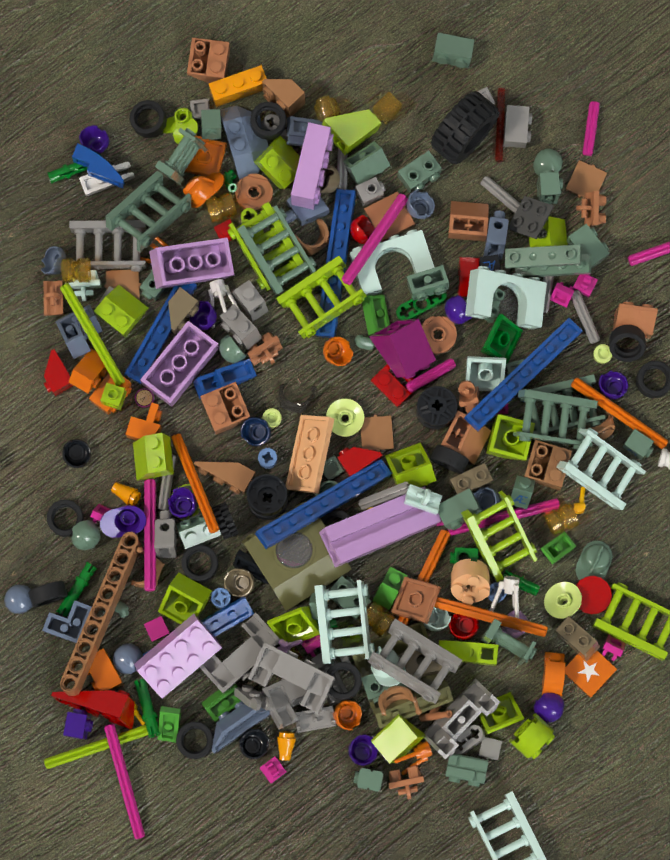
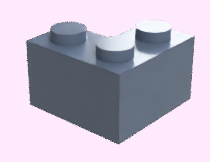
[55,305,103,359]
[42,600,92,643]

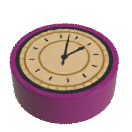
[135,388,154,408]

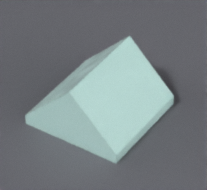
[465,356,506,391]

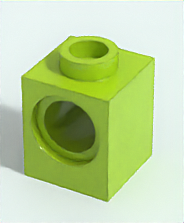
[100,383,127,410]

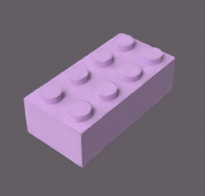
[291,122,334,210]
[149,238,234,289]
[140,321,219,407]
[134,614,222,698]

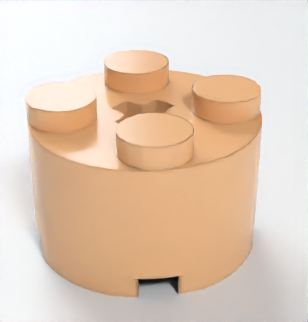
[451,559,490,605]

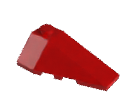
[51,690,135,729]

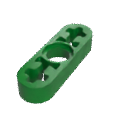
[396,292,447,320]

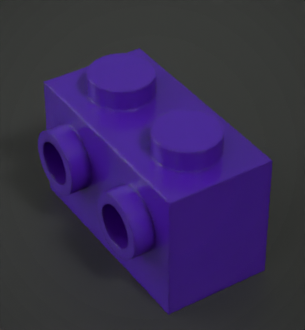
[63,709,94,740]

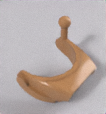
[294,219,329,256]
[584,411,616,440]
[130,546,165,588]
[378,686,422,716]

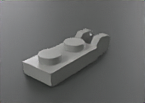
[234,685,272,710]

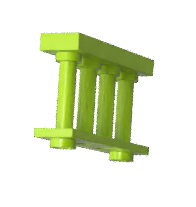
[227,202,304,291]
[276,256,367,339]
[461,490,537,582]
[592,582,670,661]

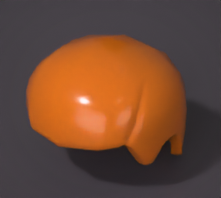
[323,336,353,366]
[333,700,362,731]

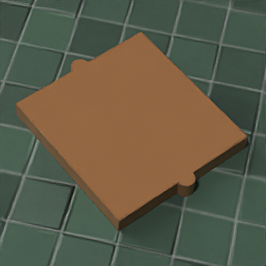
[565,160,607,198]
[104,270,141,300]
[361,415,394,452]

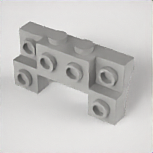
[200,612,280,694]
[248,642,336,714]
[261,663,348,730]
[424,679,500,760]

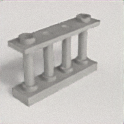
[69,220,147,272]
[368,619,462,704]

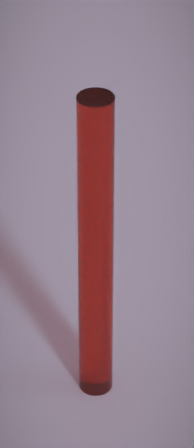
[495,88,505,162]

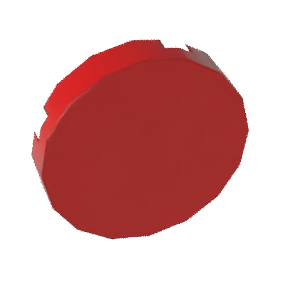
[576,576,612,615]

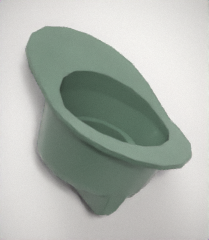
[575,540,613,580]

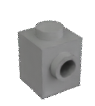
[355,177,386,208]

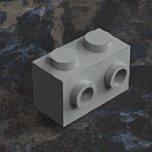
[220,304,262,350]

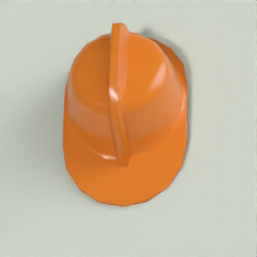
[183,172,224,208]

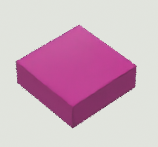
[144,616,170,642]

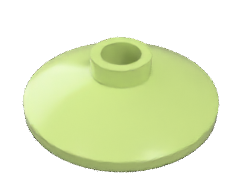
[326,399,364,437]
[544,582,582,619]

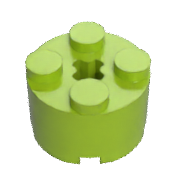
[509,713,555,759]

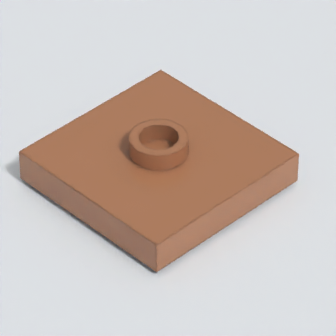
[364,191,415,242]
[391,577,441,624]

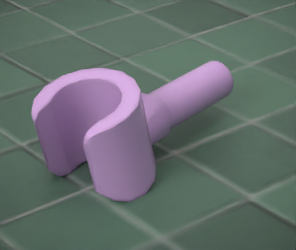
[277,639,303,653]

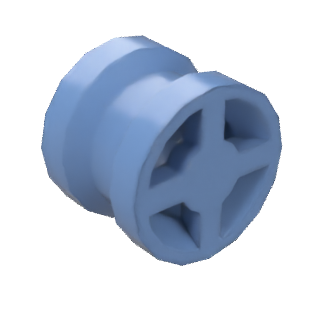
[258,448,277,469]
[488,582,507,603]
[211,588,231,608]

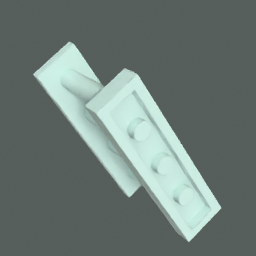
[556,428,646,511]
[314,580,375,665]
[468,791,547,860]

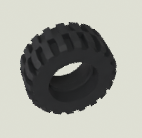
[431,91,499,165]

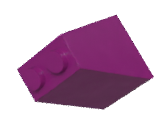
[369,319,436,379]

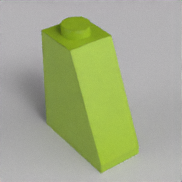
[322,109,381,155]

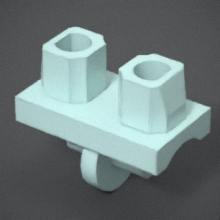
[65,270,102,301]
[404,484,442,515]

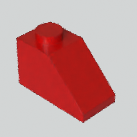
[43,349,74,396]
[338,447,382,477]

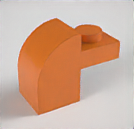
[125,403,162,440]
[542,652,565,697]

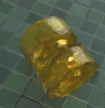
[205,192,238,223]
[61,258,91,283]
[544,503,579,536]
[359,601,396,637]

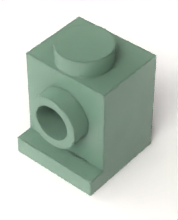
[140,270,166,301]

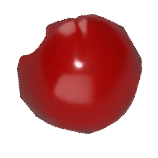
[350,215,374,244]
[449,613,480,640]

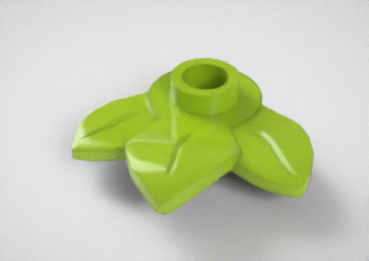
[163,108,198,144]

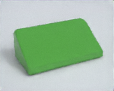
[362,295,390,335]
[201,684,241,722]

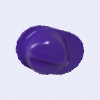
[100,505,146,538]

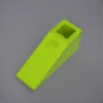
[438,640,498,666]

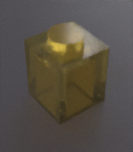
[373,92,402,125]

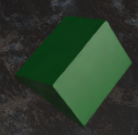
[480,313,523,364]

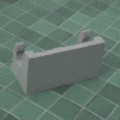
[295,706,336,733]

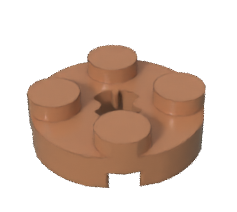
[235,174,273,212]
[422,316,457,355]

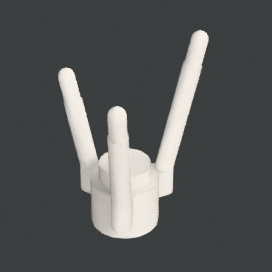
[208,279,240,328]
[489,576,519,618]

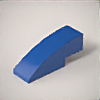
[72,143,125,189]
[193,359,257,399]

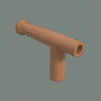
[419,706,452,722]

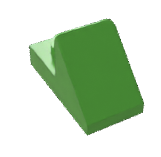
[541,531,577,565]
[373,567,408,610]
[158,706,182,743]

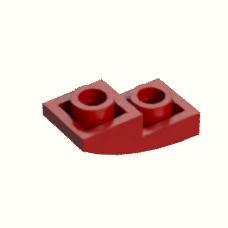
[458,257,479,297]

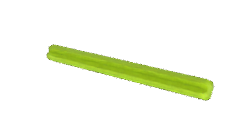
[60,283,125,386]
[44,725,148,769]

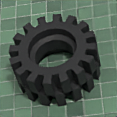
[211,502,238,540]

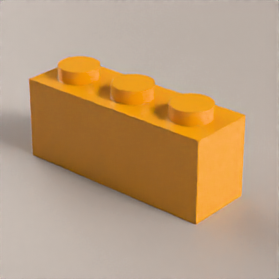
[209,65,267,107]

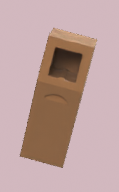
[194,461,256,495]

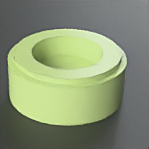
[593,344,612,364]
[262,408,282,428]

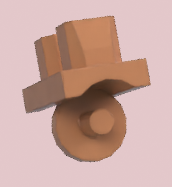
[576,191,606,227]
[43,281,64,316]
[247,332,283,366]
[458,380,480,414]
[388,765,424,799]

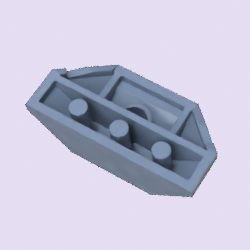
[220,105,268,180]
[212,701,270,754]

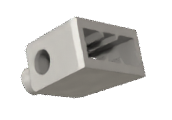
[232,280,268,322]
[154,510,177,558]

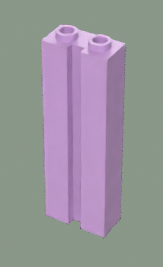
[319,486,441,568]

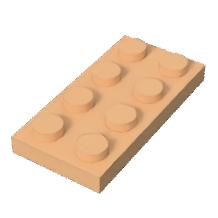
[285,415,334,494]

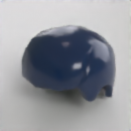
[241,417,271,446]

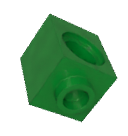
[450,547,478,566]

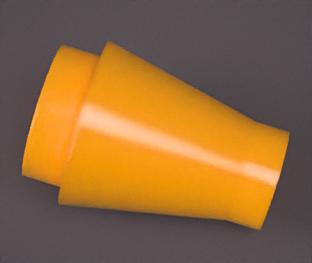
[111,482,141,506]
[277,731,296,761]

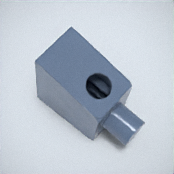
[285,196,329,226]
[483,211,509,259]

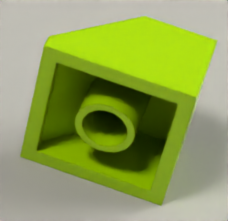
[254,136,300,189]
[93,285,149,338]
[486,414,535,461]
[133,433,174,481]
[385,442,436,487]
[158,572,212,624]

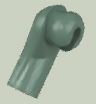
[355,335,375,350]
[102,601,129,618]

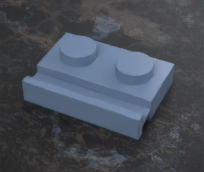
[287,116,323,147]

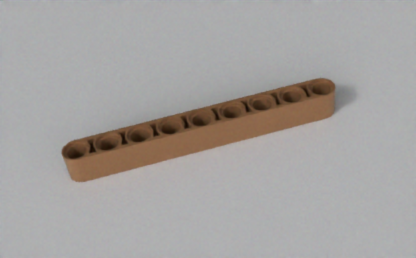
[60,532,141,696]

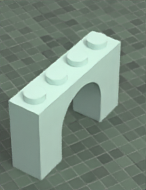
[350,229,435,296]
[465,266,547,329]

